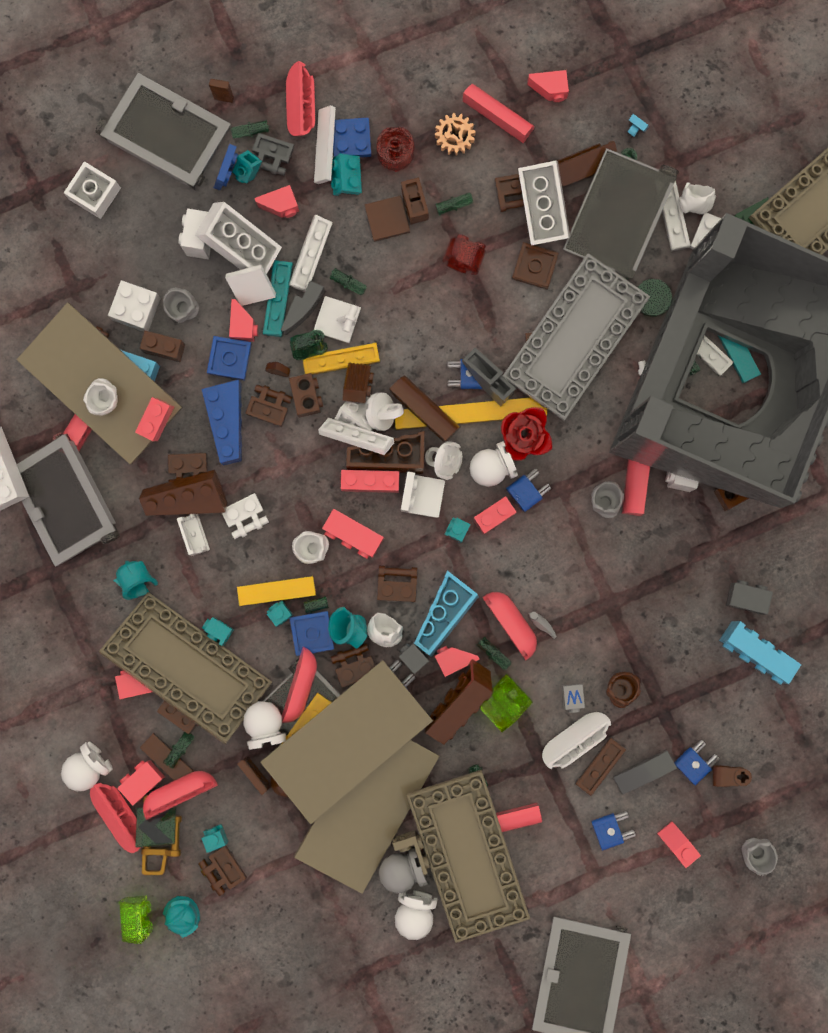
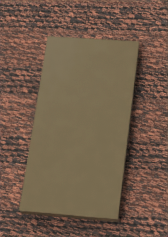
[749,148,828,255]
[17,302,183,465]
[99,592,272,745]
[260,660,433,824]
[294,740,439,894]
[407,770,530,943]

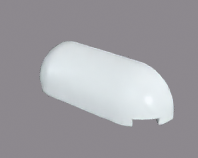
[542,712,611,769]

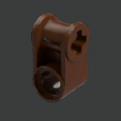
[713,765,752,787]

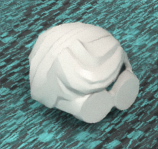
[678,182,716,214]
[83,378,118,416]
[292,531,329,564]
[367,613,403,647]

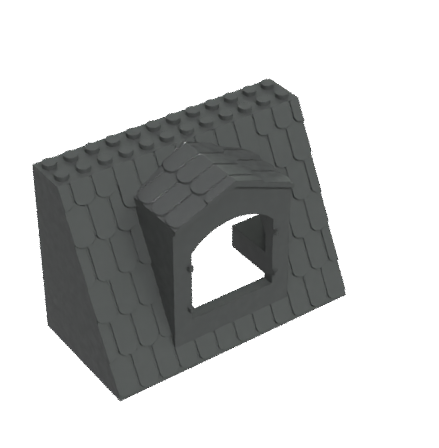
[609,213,828,508]

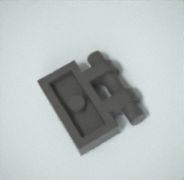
[252,133,294,176]

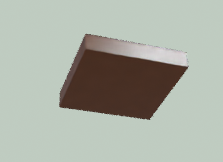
[364,195,410,242]
[512,242,559,290]
[237,756,271,795]

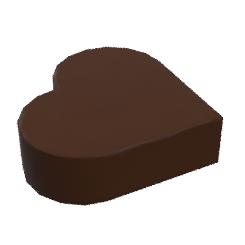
[265,362,291,377]

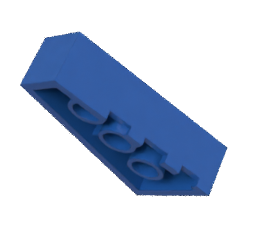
[202,380,242,466]

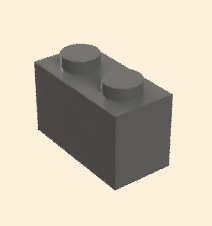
[726,580,773,615]
[399,643,429,674]

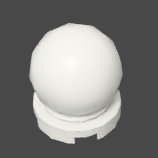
[469,441,518,487]
[243,701,286,750]
[61,742,113,792]
[395,890,438,940]

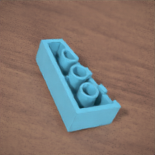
[414,570,479,657]
[719,621,801,685]

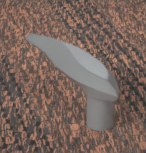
[528,612,557,639]

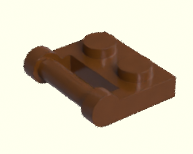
[494,174,524,212]
[377,565,417,602]

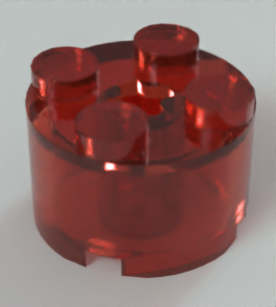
[376,127,414,172]
[442,234,486,275]

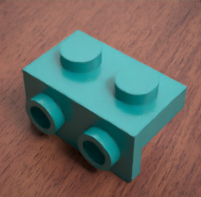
[331,153,362,196]

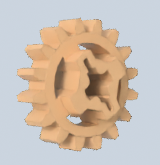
[435,113,476,156]

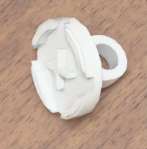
[366,393,404,431]
[425,441,463,480]

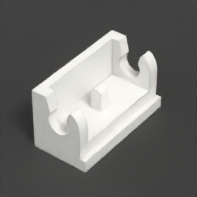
[177,514,210,556]

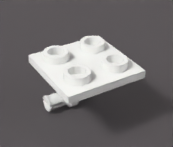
[313,296,361,343]

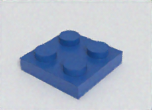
[333,118,371,157]
[213,144,238,191]
[207,336,252,380]
[290,611,334,656]

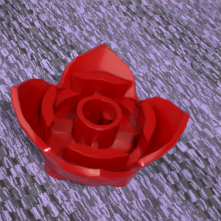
[501,407,552,461]

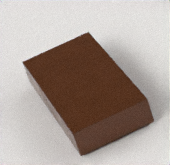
[209,79,234,103]

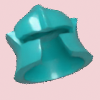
[113,561,158,600]
[328,607,367,649]
[163,896,200,938]

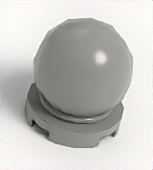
[379,847,428,893]

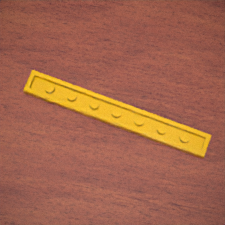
[395,398,547,430]

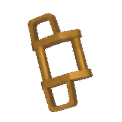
[141,795,182,875]

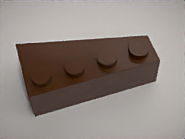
[346,431,425,474]
[139,470,228,516]
[425,659,493,745]

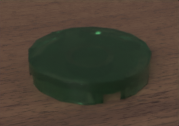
[638,279,672,317]

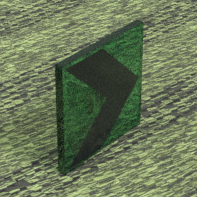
[136,806,176,848]

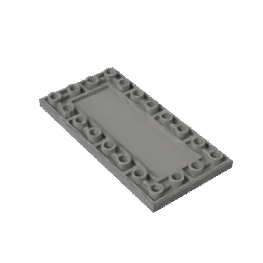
[503,254,650,421]

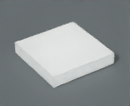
[225,265,276,306]

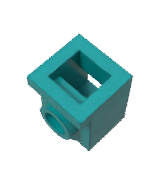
[232,150,262,184]
[444,518,471,543]
[267,600,293,627]
[202,617,234,646]
[201,824,228,853]

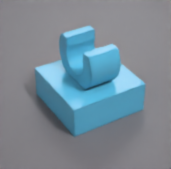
[628,114,649,137]

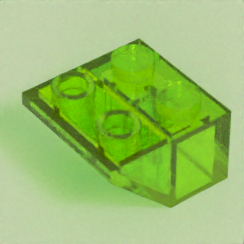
[480,674,533,732]
[119,895,152,944]

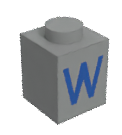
[561,684,585,713]

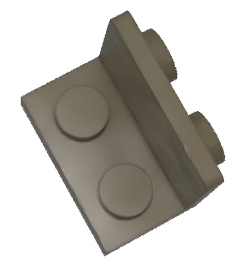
[393,830,430,875]

